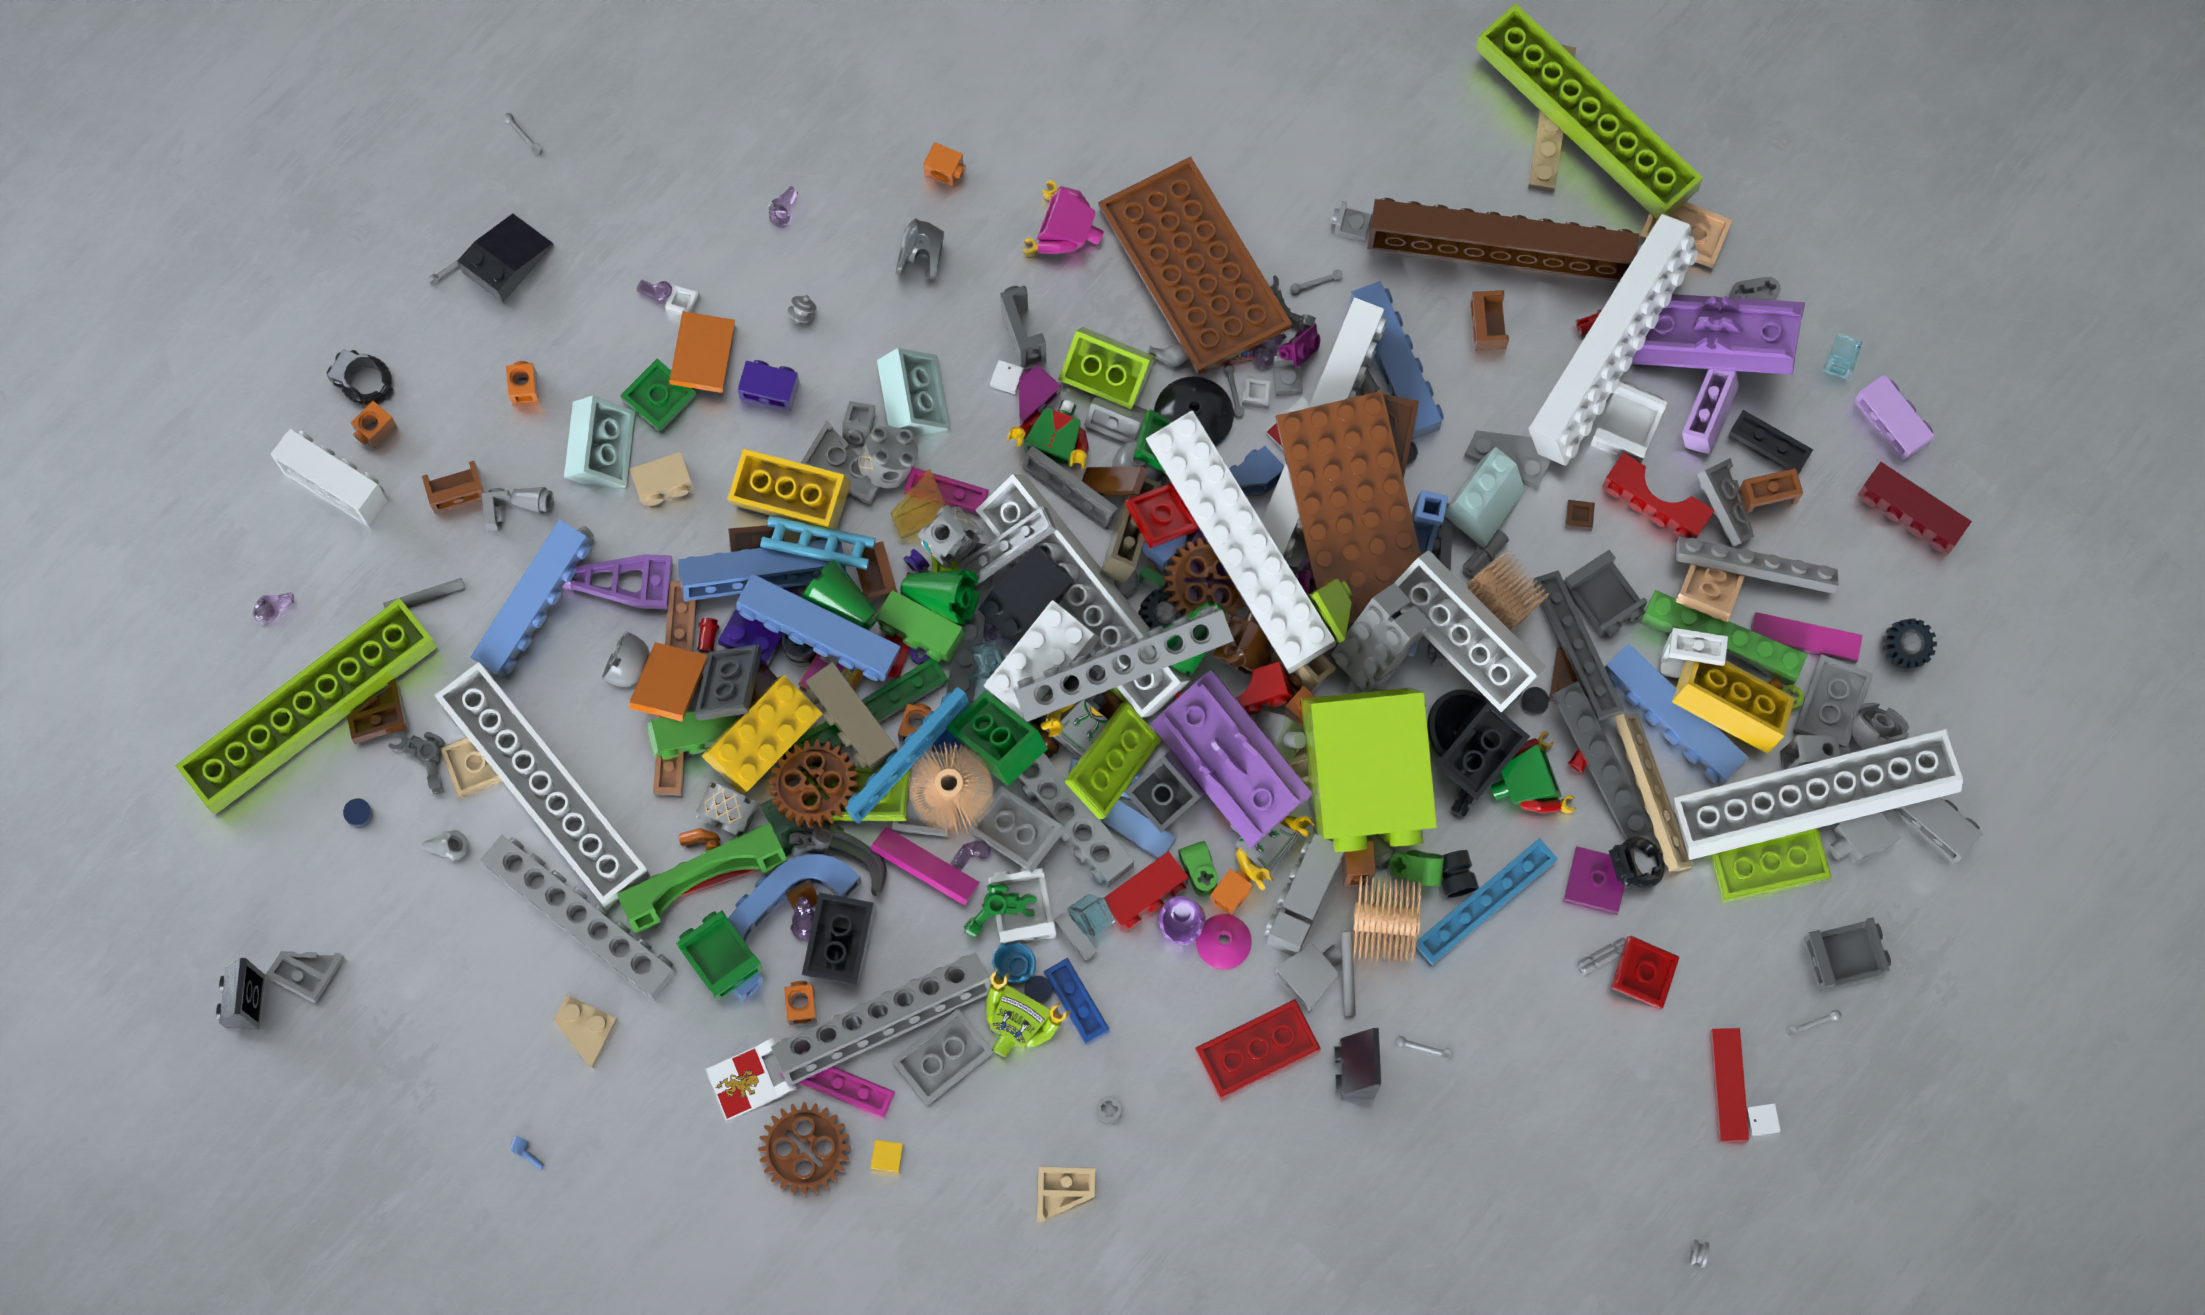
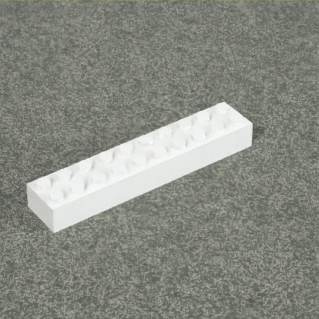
[1529,214,1698,466]
[1262,297,1387,560]
[1146,410,1336,674]
[976,474,1192,718]
[435,662,651,910]
[1674,729,1963,860]

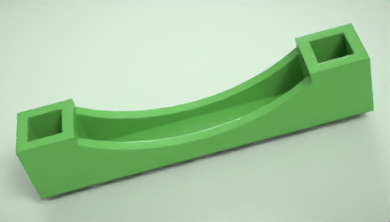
[1640,590,1808,686]
[617,823,787,934]

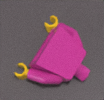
[1022,180,1104,257]

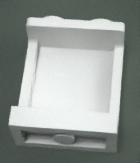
[1590,382,1668,463]
[1660,628,1728,680]
[988,867,1056,944]

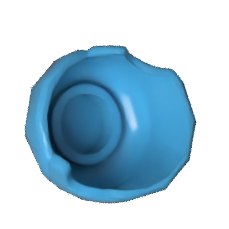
[992,942,1036,985]

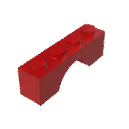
[1602,452,1715,539]
[1175,662,1293,715]

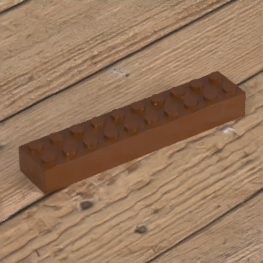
[1367,198,1639,282]

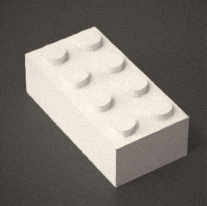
[270,428,388,527]
[983,600,1100,723]

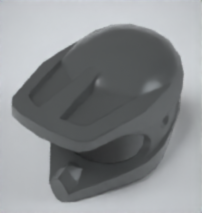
[895,218,944,280]

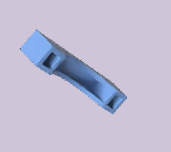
[1141,446,1284,573]

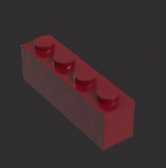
[1858,461,1972,555]

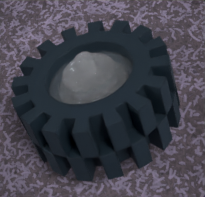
[1138,587,1183,629]
[1882,618,1937,669]

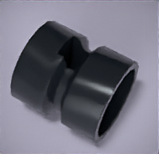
[782,633,817,667]
[1441,850,1479,899]

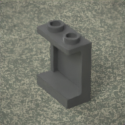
[1000,286,1046,368]
[1564,549,1647,637]
[1804,917,1891,991]

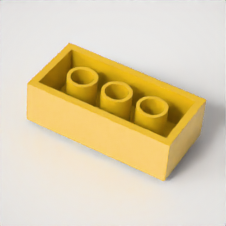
[727,448,851,530]
[1672,660,1795,754]
[701,675,823,794]

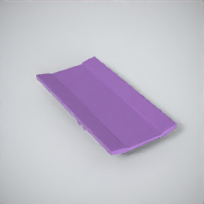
[1632,294,1805,375]
[1151,670,1314,849]

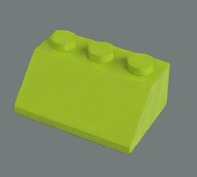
[1058,327,1156,410]

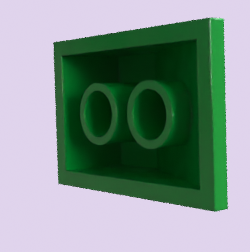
[946,691,1048,786]

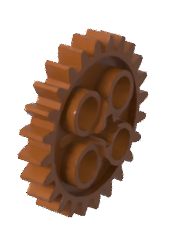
[1163,538,1245,621]
[768,740,859,828]
[758,1102,851,1196]

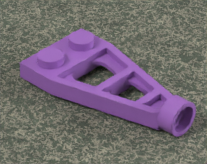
[562,554,673,610]

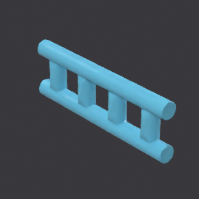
[760,516,876,570]

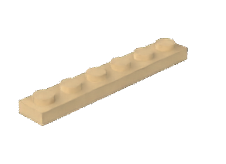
[1528,45,1576,192]
[1615,713,1693,872]

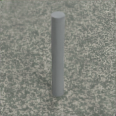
[383,578,465,609]
[1341,931,1356,1016]

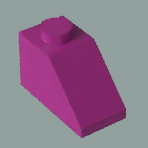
[1019,364,1061,425]

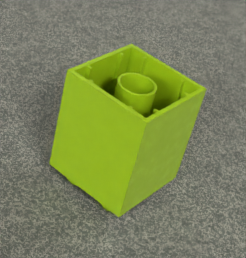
[1300,688,1437,852]

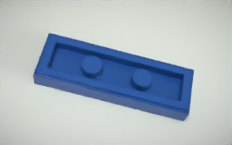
[1043,957,1110,1045]

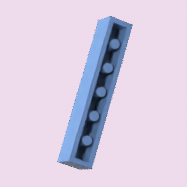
[1349,281,1444,440]
[470,519,593,678]
[678,538,846,602]
[737,574,900,682]
[1605,644,1749,786]

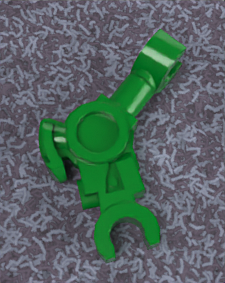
[963,883,1037,938]

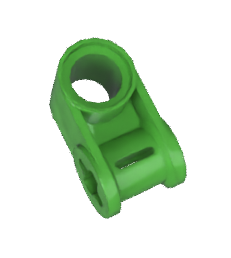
[1178,840,1218,897]
[1389,850,1444,886]

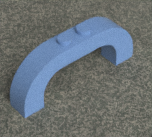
[1391,490,1448,657]
[728,854,862,1002]

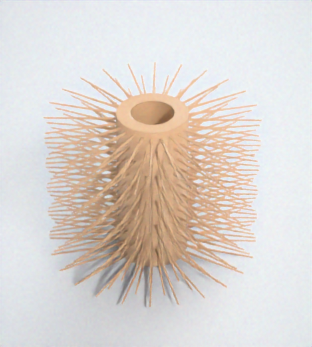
[1466,550,1549,631]
[908,742,995,835]
[1353,875,1421,964]

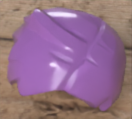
[1156,895,1205,945]

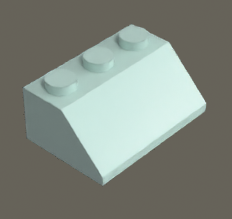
[877,348,950,437]
[564,395,635,488]
[1444,447,1525,548]

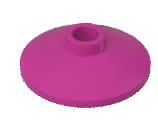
[1196,914,1252,969]

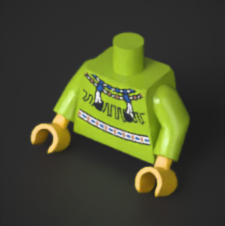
[986,968,1071,1058]

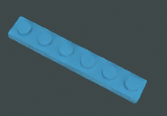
[846,687,970,824]
[1416,838,1558,965]

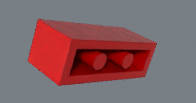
[1101,851,1189,931]

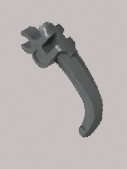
[788,821,887,896]

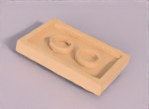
[1639,202,1732,269]
[1676,564,1745,622]

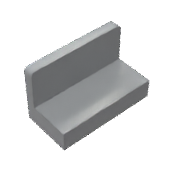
[1084,396,1148,443]

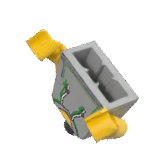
[1041,693,1108,758]
[1230,815,1315,890]

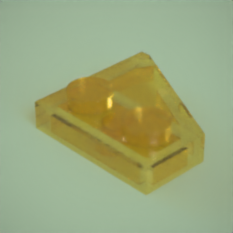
[890,469,946,539]

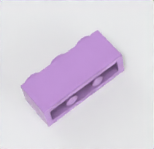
[1682,369,1739,455]
[1854,374,1935,462]

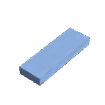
[1100,800,1176,859]

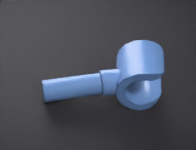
[510,1136,544,1170]

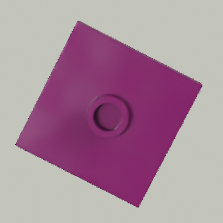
[1563,846,1625,914]

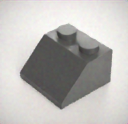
[1124,750,1206,832]

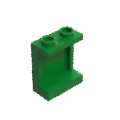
[676,910,764,1002]

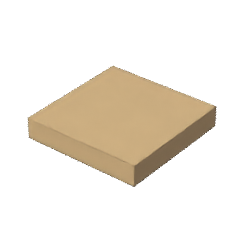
[440,737,503,799]

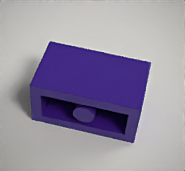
[737,360,800,411]

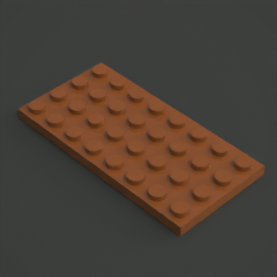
[1098,156,1292,375]
[1275,391,1421,624]

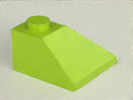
[1307,579,1352,643]

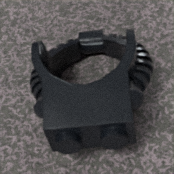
[326,349,394,405]
[1609,837,1666,888]

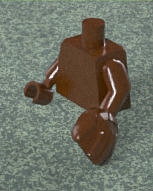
[1213,609,1302,706]

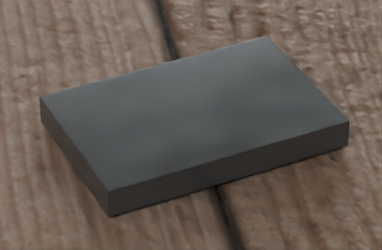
[694,644,762,721]

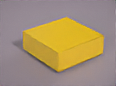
[871,1140,903,1173]

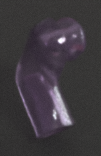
[637,280,672,301]
[950,840,991,871]

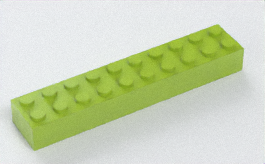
[1476,3,1703,220]
[175,598,437,815]

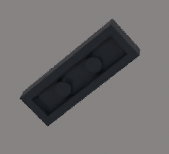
[1728,410,1814,474]

